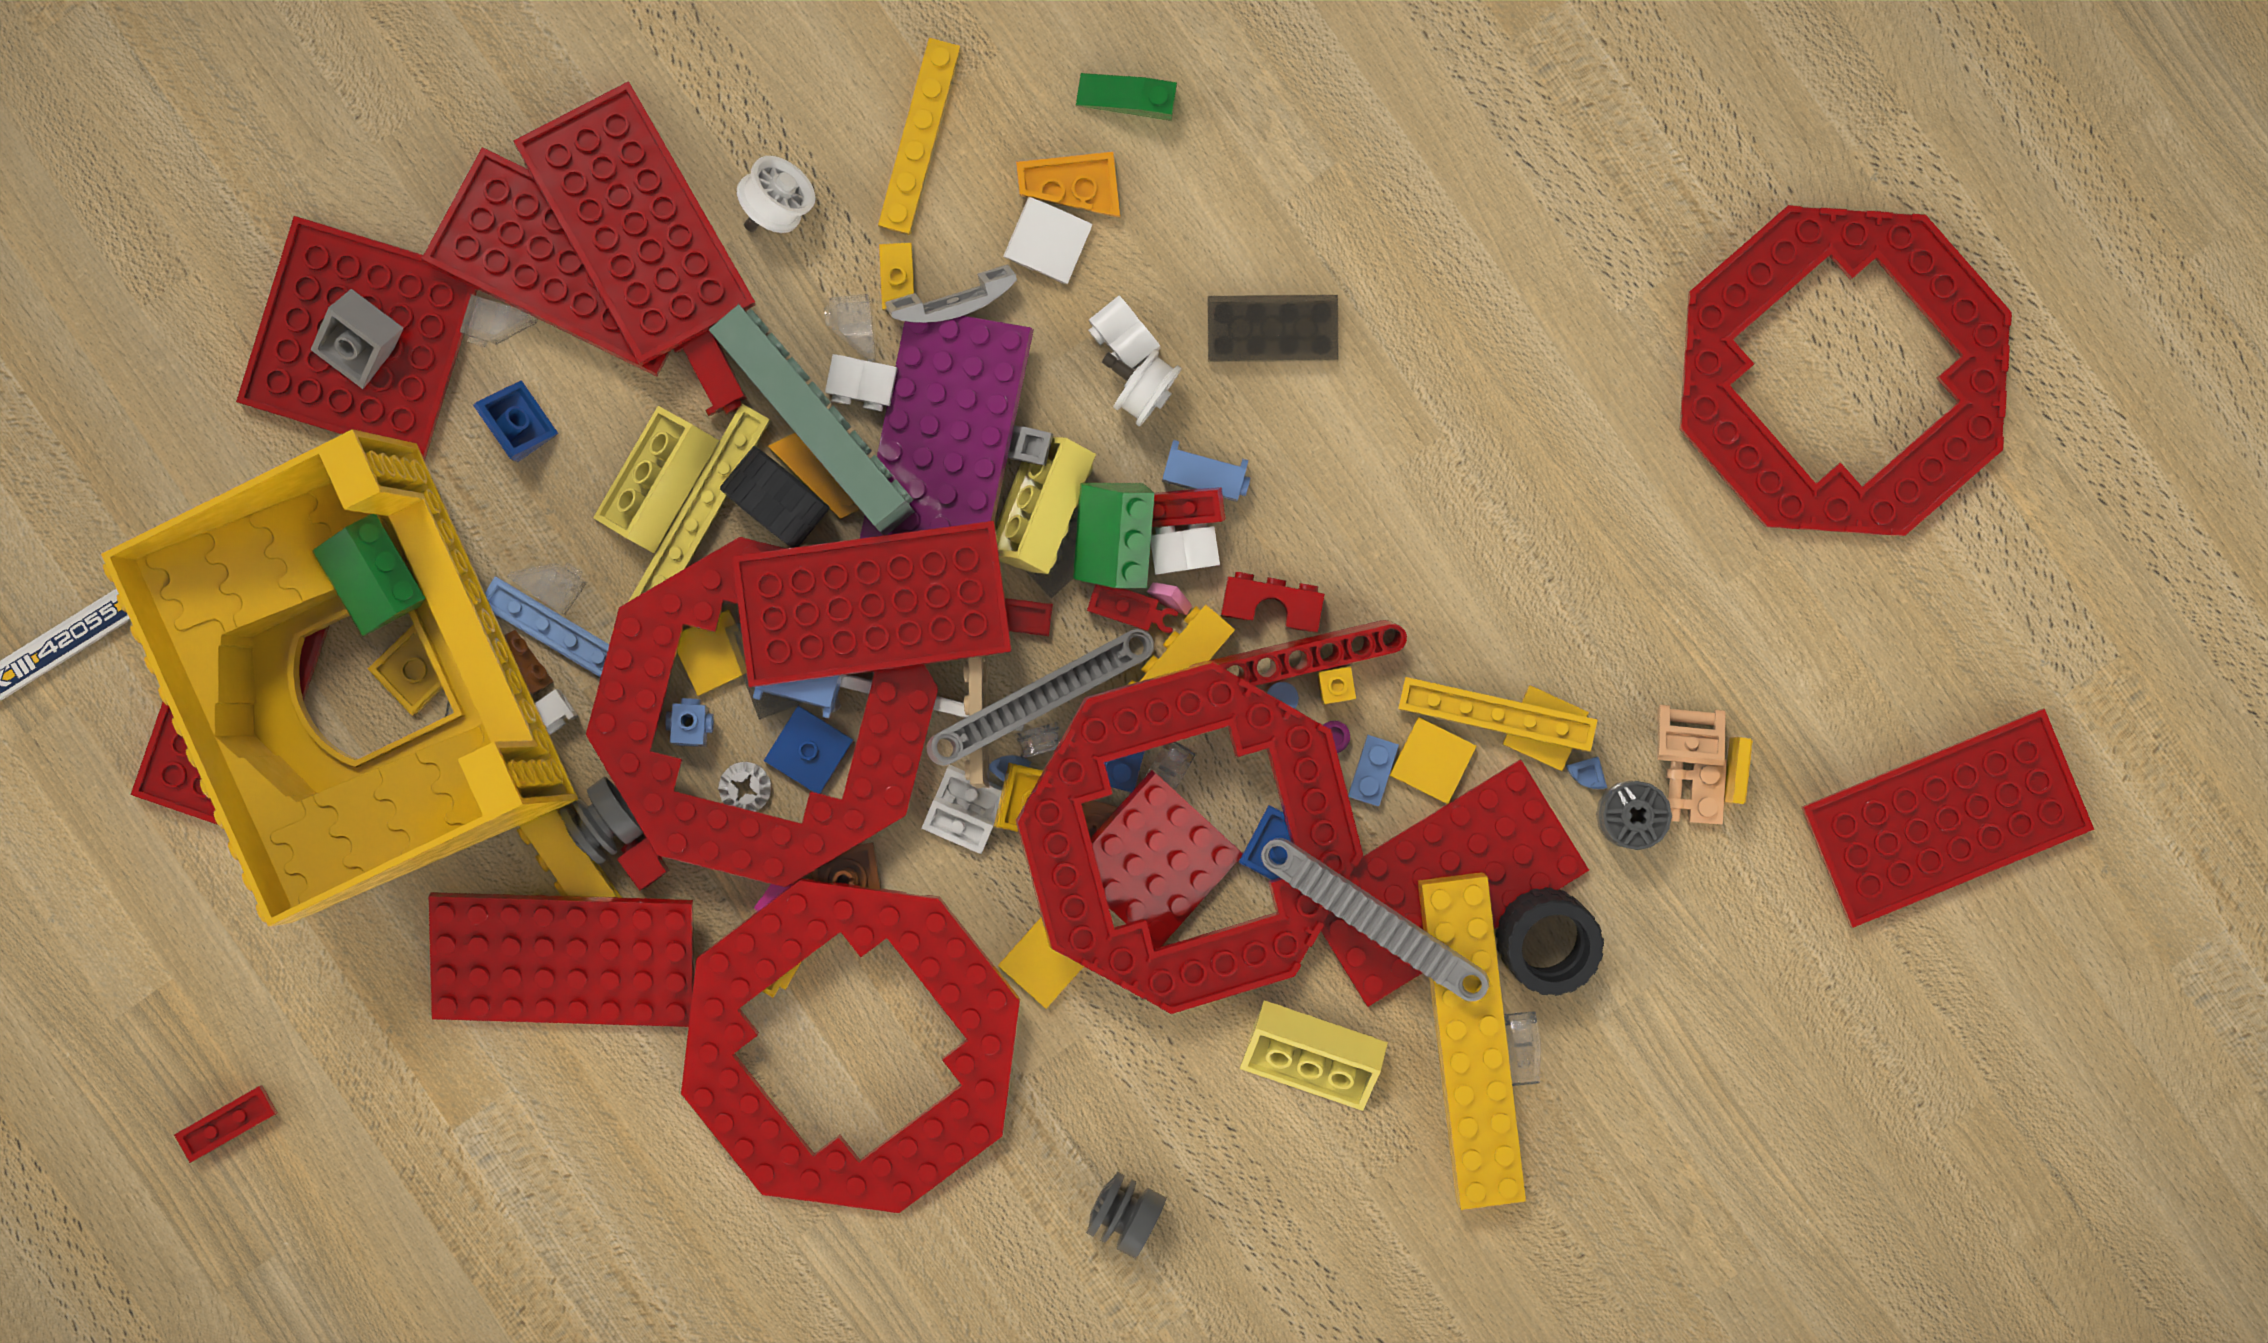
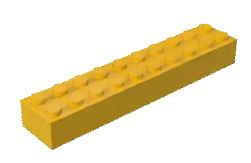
[1418,873,1526,1210]

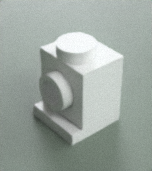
[535,689,578,735]

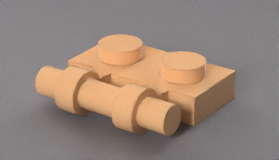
[1666,759,1727,824]

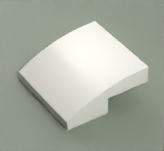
[1003,197,1093,284]
[921,764,1003,854]

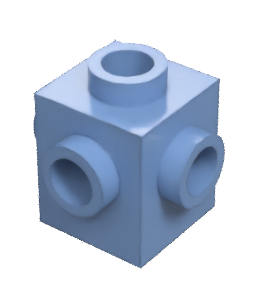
[666,698,714,747]

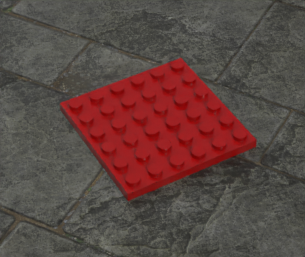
[236,216,478,460]

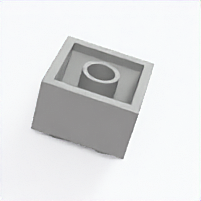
[311,289,403,389]

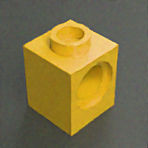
[1317,667,1356,705]

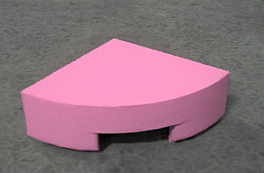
[1147,582,1192,615]

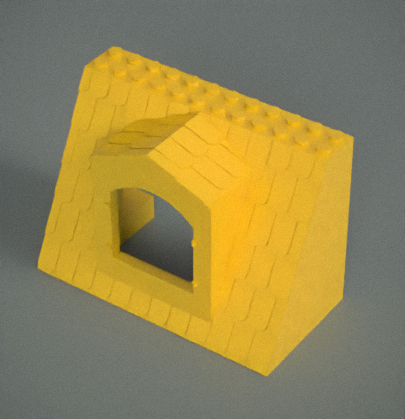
[101,429,579,927]

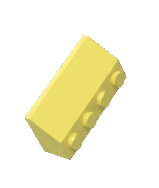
[593,406,719,553]
[995,437,1096,574]
[1240,1000,1388,1111]

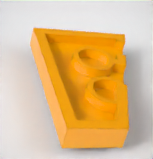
[1016,152,1120,218]
[768,432,861,519]

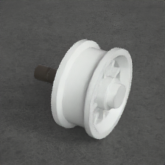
[737,156,815,233]
[1101,349,1182,427]

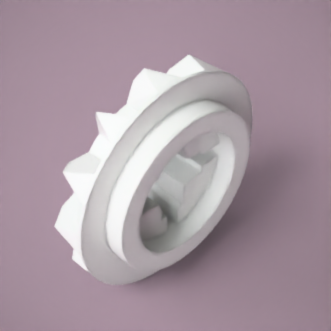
[718,762,771,812]

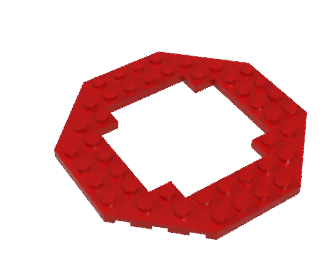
[1679,205,2012,536]
[586,537,938,887]
[1016,661,1363,1014]
[681,878,1020,1213]

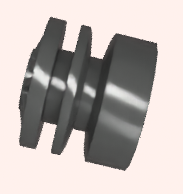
[559,777,643,865]
[1596,780,1672,850]
[1086,1171,1167,1259]

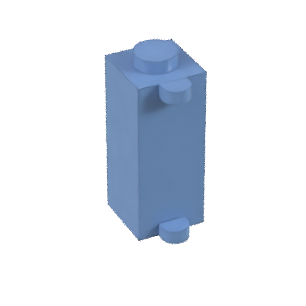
[1162,440,1251,502]
[753,676,842,718]

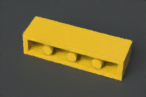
[1128,604,1235,685]
[517,808,622,898]

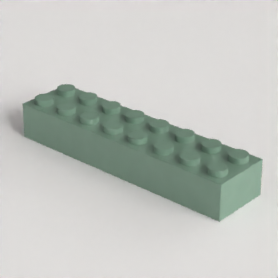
[709,304,915,535]

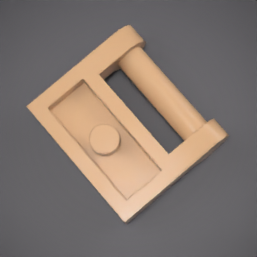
[1657,704,1725,766]

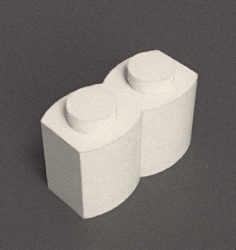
[1088,295,1161,370]
[825,354,898,412]
[1151,523,1220,575]

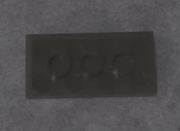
[1207,295,1338,362]

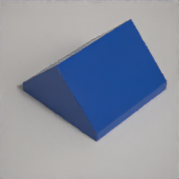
[473,380,558,462]

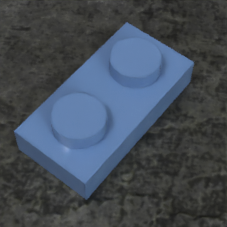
[1348,735,1399,807]

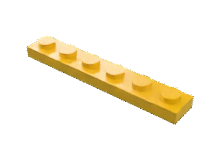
[878,38,961,235]
[1398,677,1598,752]

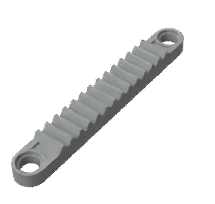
[927,629,1154,766]
[1261,838,1489,1001]

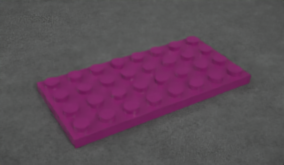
[860,310,1034,539]

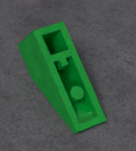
[1076,73,1177,121]

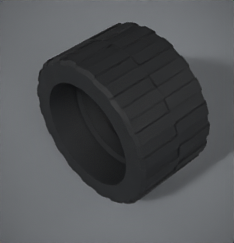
[720,446,830,548]
[1496,887,1604,996]

